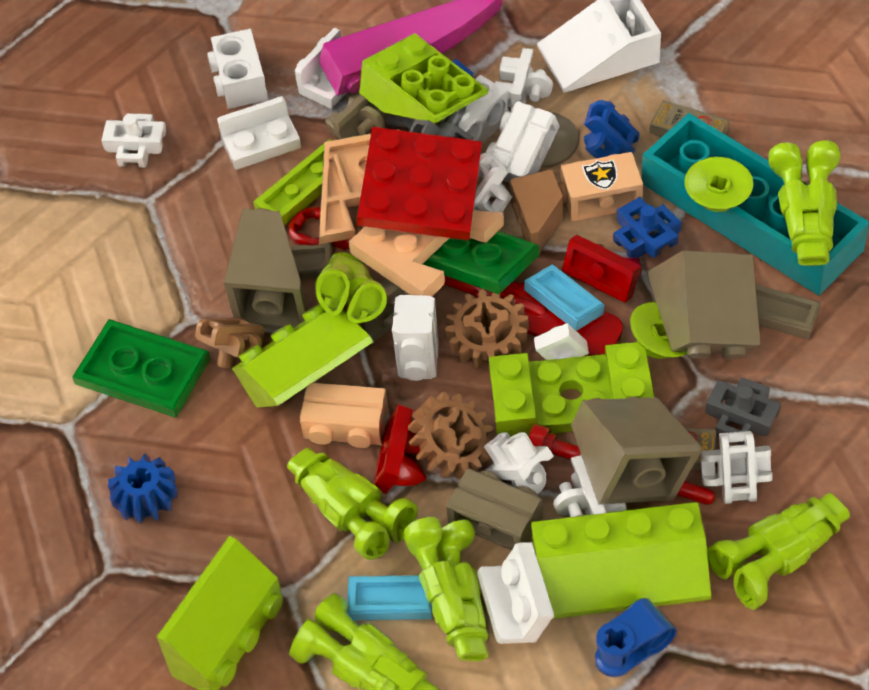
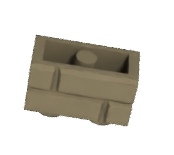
[446,469,543,550]

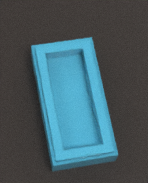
[524,264,605,331]
[347,575,432,620]

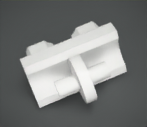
[495,48,553,111]
[484,433,554,494]
[553,455,626,517]

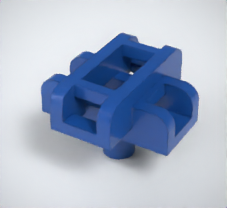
[584,100,640,159]
[613,197,681,258]

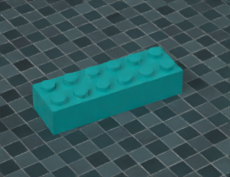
[641,113,869,296]

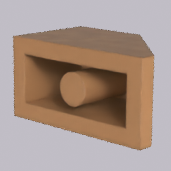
[510,169,568,254]

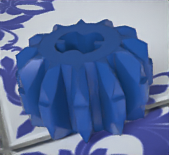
[108,453,178,524]

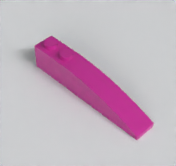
[319,0,503,96]

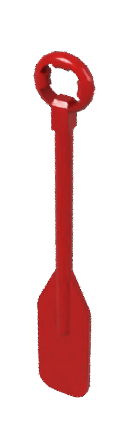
[288,207,623,356]

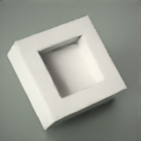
[534,323,589,360]

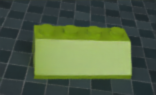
[531,502,711,619]

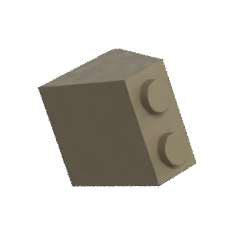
[224,208,307,329]
[648,250,761,360]
[571,397,701,505]

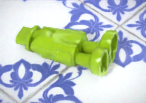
[768,140,841,266]
[315,252,387,323]
[287,447,418,560]
[707,493,850,610]
[403,517,489,662]
[290,593,440,690]

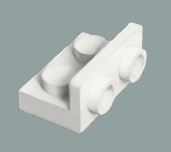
[217,96,301,170]
[477,542,554,644]

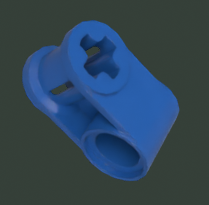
[595,598,677,677]

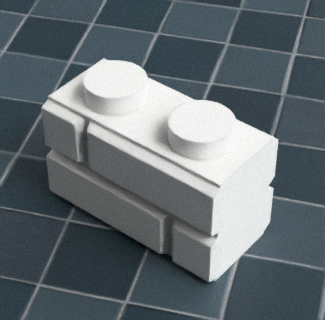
[486,101,560,183]
[392,295,439,381]

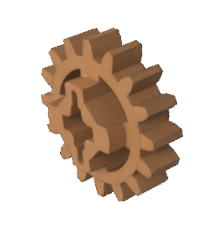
[445,289,529,368]
[408,392,493,479]

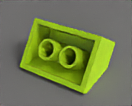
[232,304,373,407]
[157,535,283,690]

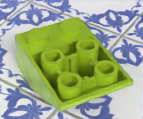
[360,33,489,123]

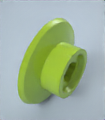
[684,157,753,212]
[630,302,687,359]

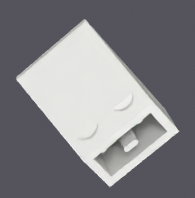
[537,0,661,93]

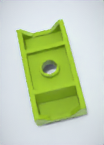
[489,342,654,437]

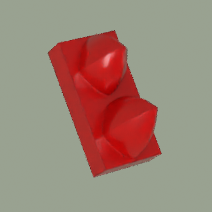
[561,234,642,303]
[373,404,427,494]

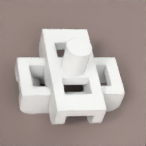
[101,114,166,167]
[473,153,513,212]
[700,431,773,504]

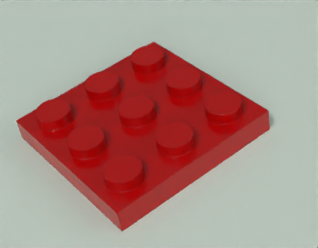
[357,127,482,241]

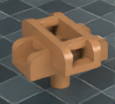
[195,317,265,368]

